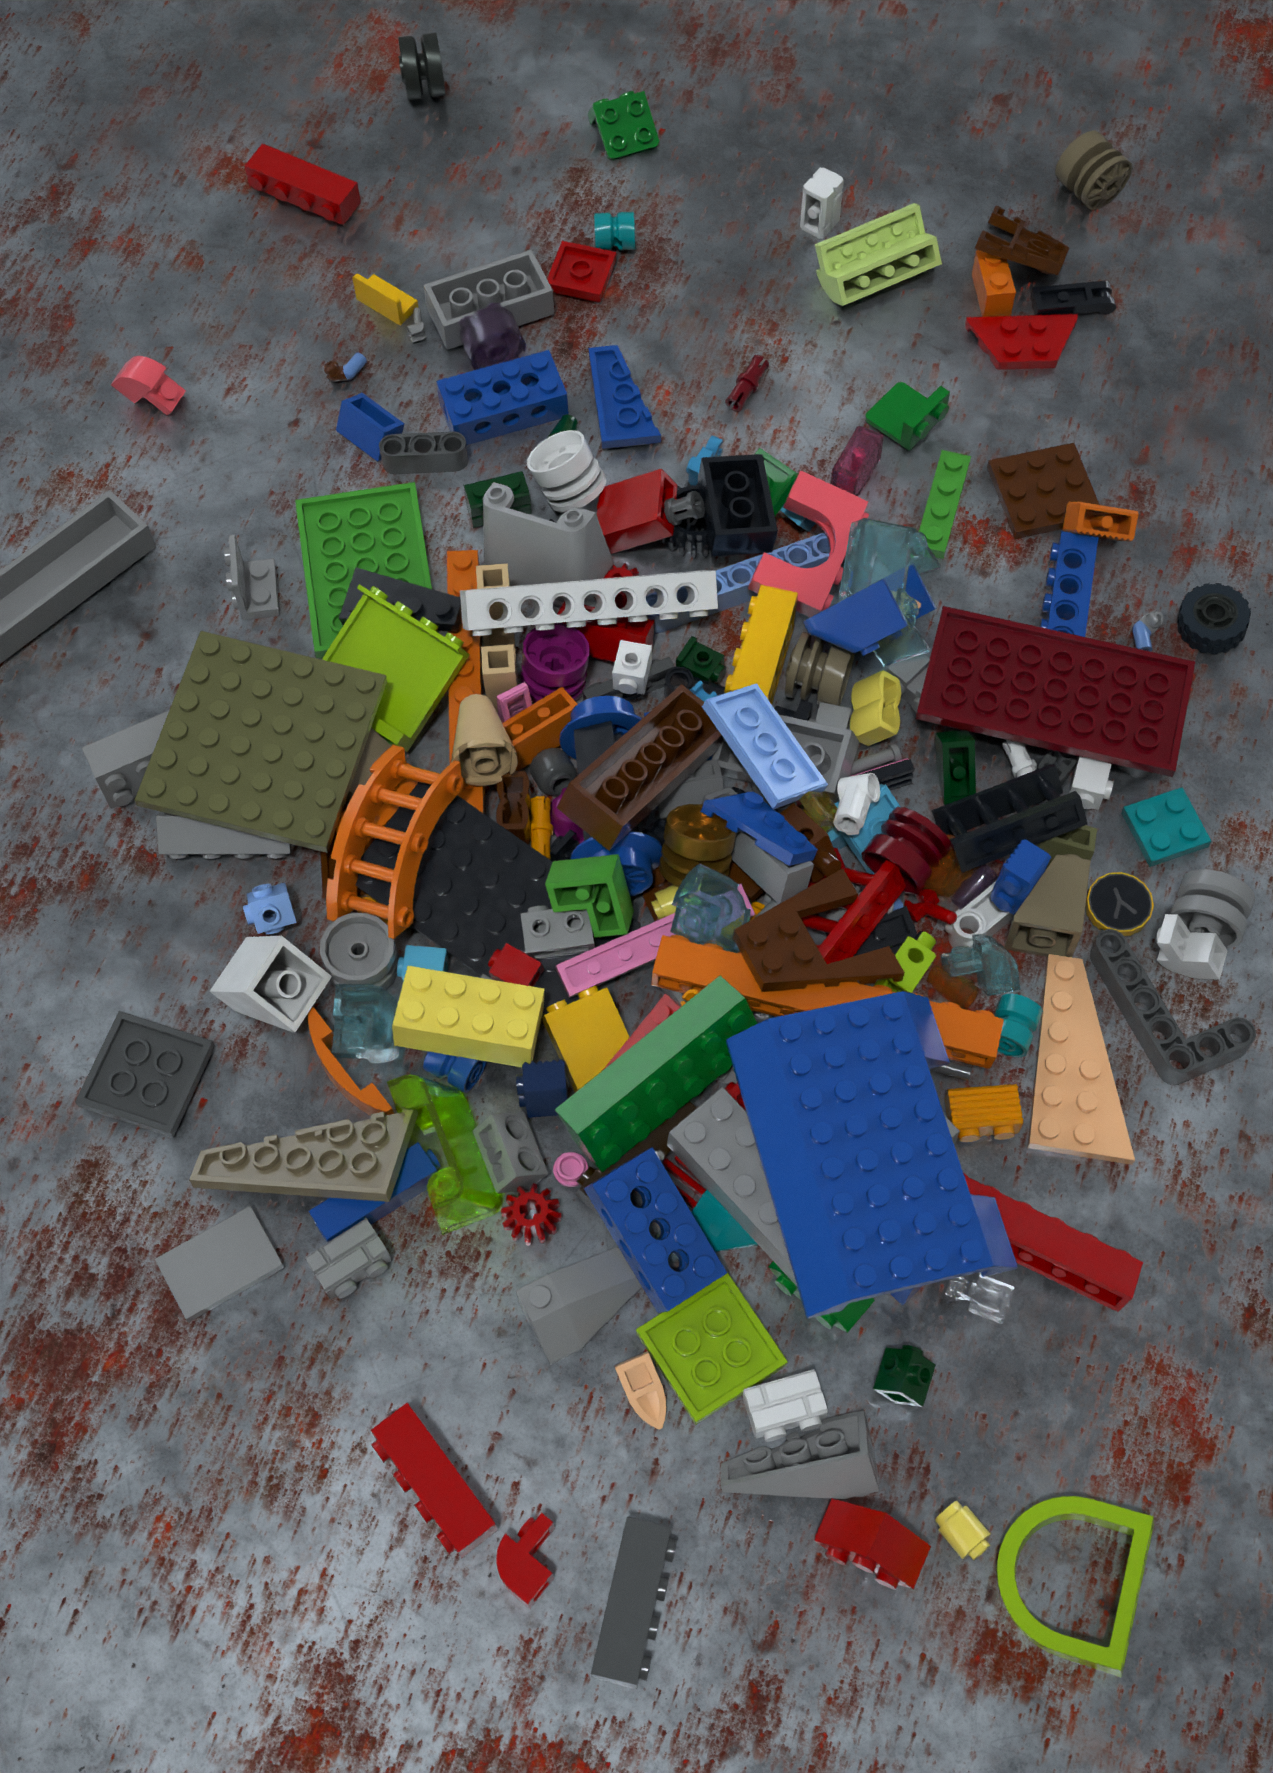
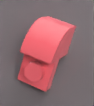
[111,356,186,416]

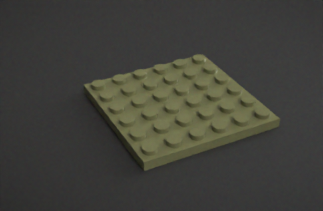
[135,631,387,853]

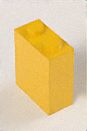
[542,986,629,1093]

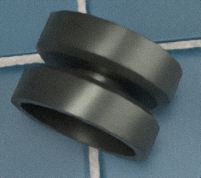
[398,33,446,100]

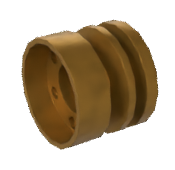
[659,804,736,891]

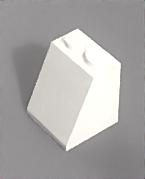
[209,936,332,1032]

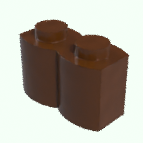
[496,771,532,845]

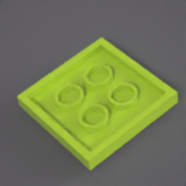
[636,1272,788,1425]

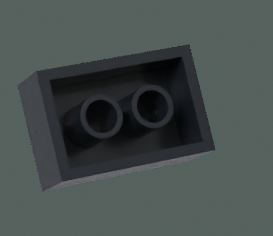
[697,454,778,557]

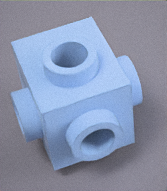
[243,882,297,934]

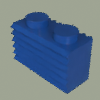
[990,839,1051,915]

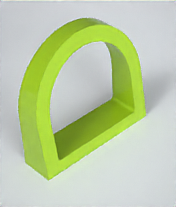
[997,1496,1154,1677]

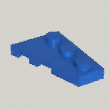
[700,791,818,866]

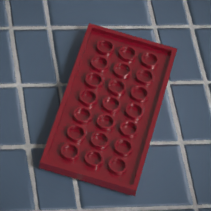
[915,606,1196,777]

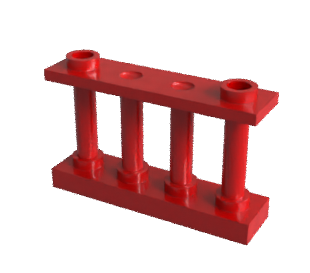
[801,847,906,964]

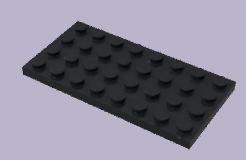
[356,782,641,1017]

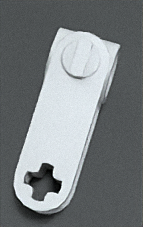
[945,881,1014,953]

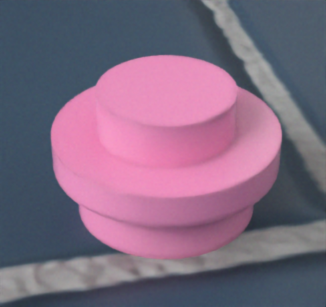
[553,1152,588,1187]

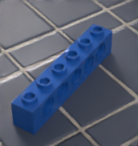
[1040,531,1099,637]

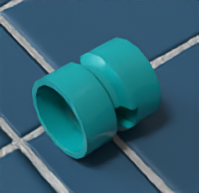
[594,212,635,251]
[994,993,1043,1058]

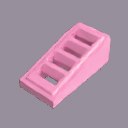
[496,682,532,723]

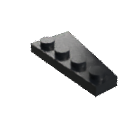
[339,567,462,632]

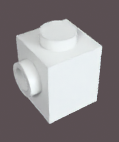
[612,640,652,695]
[1069,756,1114,810]

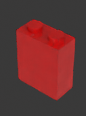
[597,468,678,554]

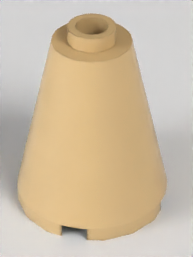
[451,694,518,786]

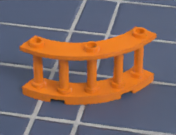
[326,745,463,939]

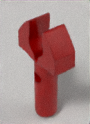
[905,889,957,925]

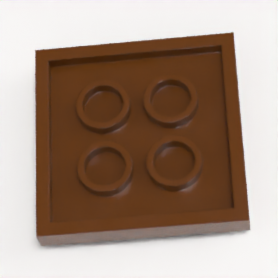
[987,443,1100,539]

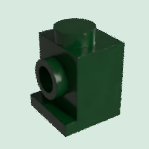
[676,636,727,683]

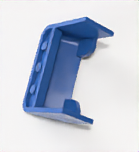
[803,564,937,656]

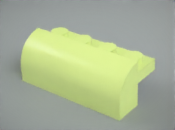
[815,203,942,306]

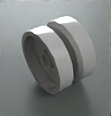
[1170,869,1255,949]
[320,913,399,999]

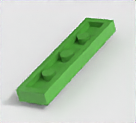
[914,450,971,559]

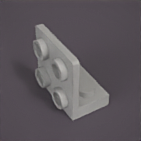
[224,534,280,620]

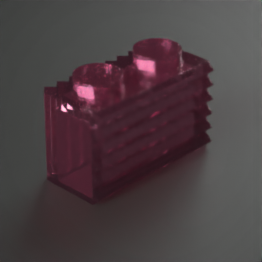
[830,426,884,496]

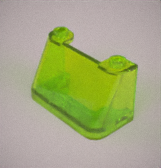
[387,1074,504,1235]

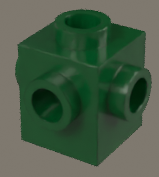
[873,1345,936,1407]

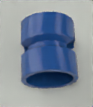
[423,1052,487,1093]

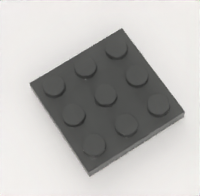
[75,1011,215,1138]

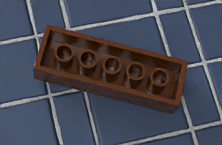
[557,684,724,851]

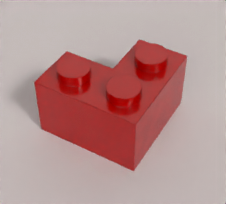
[814,1498,931,1590]

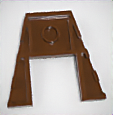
[733,869,905,991]

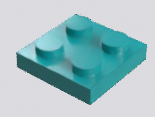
[1121,787,1212,867]

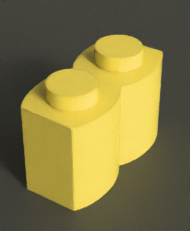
[850,670,901,746]

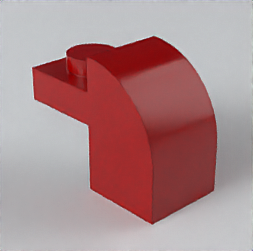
[496,1513,555,1609]

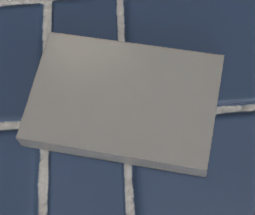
[155,1205,285,1323]

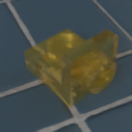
[799,791,837,833]

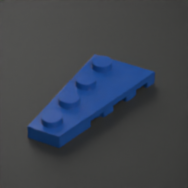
[588,345,661,449]

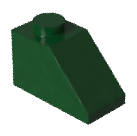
[935,730,976,805]

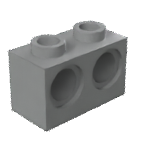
[473,1112,548,1193]

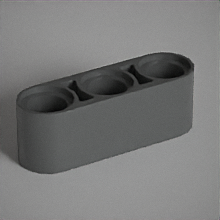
[379,432,468,474]

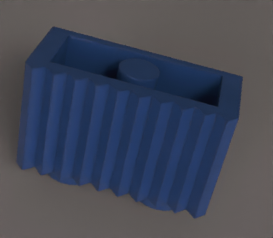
[516,1059,568,1118]

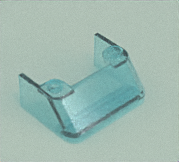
[839,518,941,666]

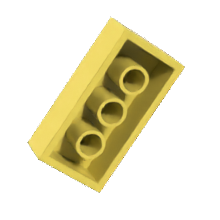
[392,966,544,1067]

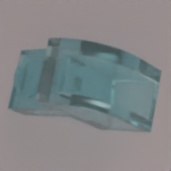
[941,934,1021,996]

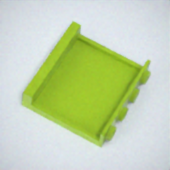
[322,584,470,752]

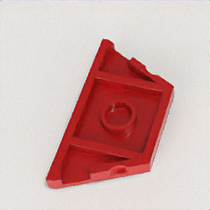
[965,314,1078,370]

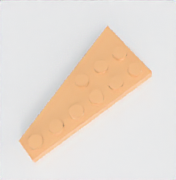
[1027,954,1135,1165]

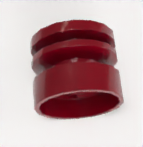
[862,807,951,895]

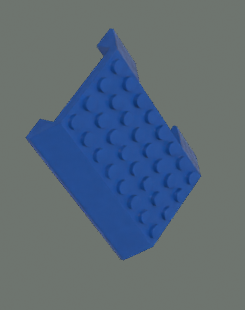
[726,991,1018,1319]

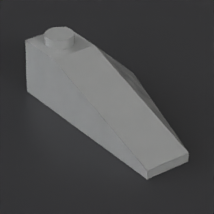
[721,1410,879,1499]

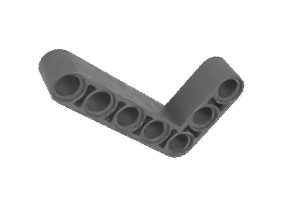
[1090,929,1256,1085]

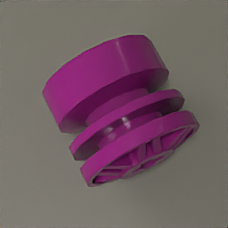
[520,623,589,703]

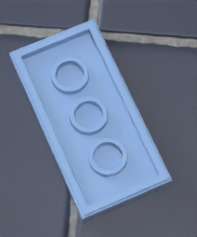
[702,683,828,810]

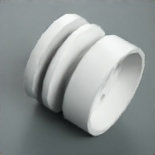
[527,430,606,512]

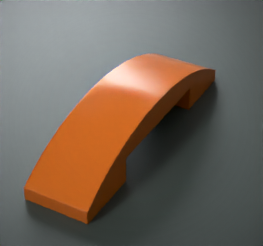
[308,1007,394,1116]

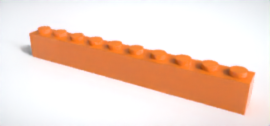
[447,550,486,815]
[651,935,1004,1069]

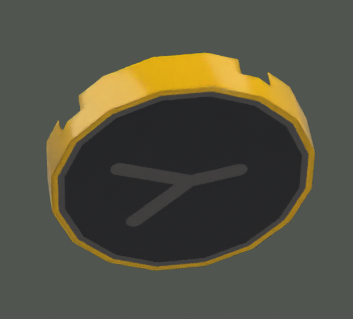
[1085,872,1154,936]

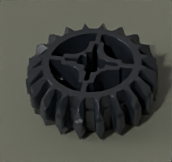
[661,481,710,559]

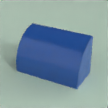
[336,393,404,462]

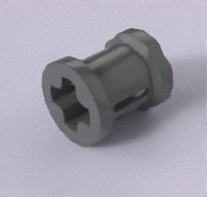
[664,491,705,526]

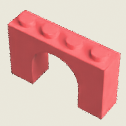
[747,470,869,617]

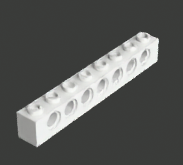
[460,570,718,636]

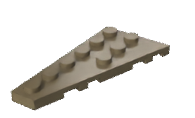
[189,1105,418,1202]

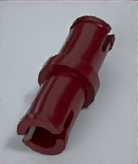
[725,355,770,412]

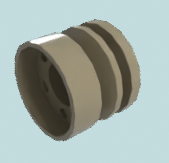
[1055,130,1133,210]
[785,631,855,706]

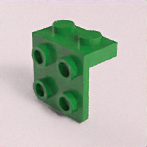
[587,91,659,160]
[865,382,950,451]

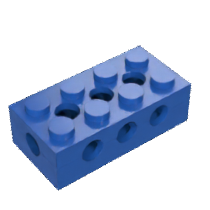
[436,350,569,445]
[583,1147,727,1313]

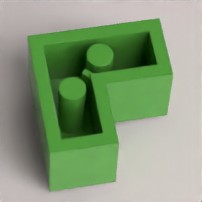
[545,854,634,937]

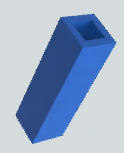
[309,1142,441,1243]

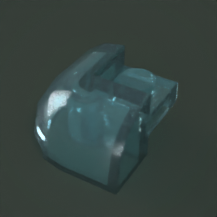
[670,864,751,953]
[332,984,399,1064]

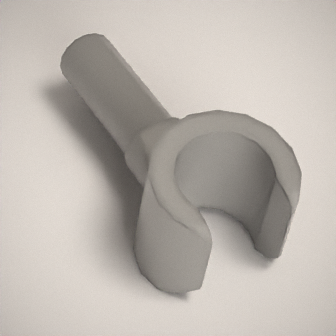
[407,307,426,343]

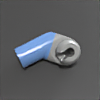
[1132,611,1164,652]

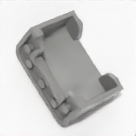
[483,482,614,602]

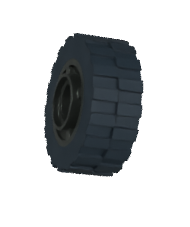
[1177,583,1251,654]

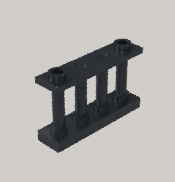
[931,763,1088,873]

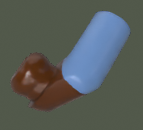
[323,352,367,382]

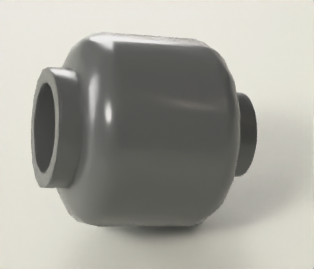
[530,748,577,796]

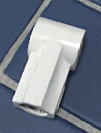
[833,773,880,836]

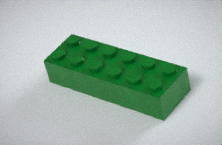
[555,976,758,1172]

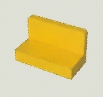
[352,273,419,326]

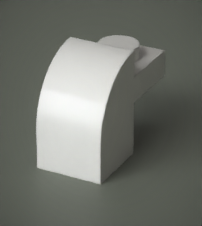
[1157,914,1228,980]

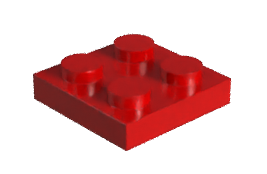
[547,241,617,303]

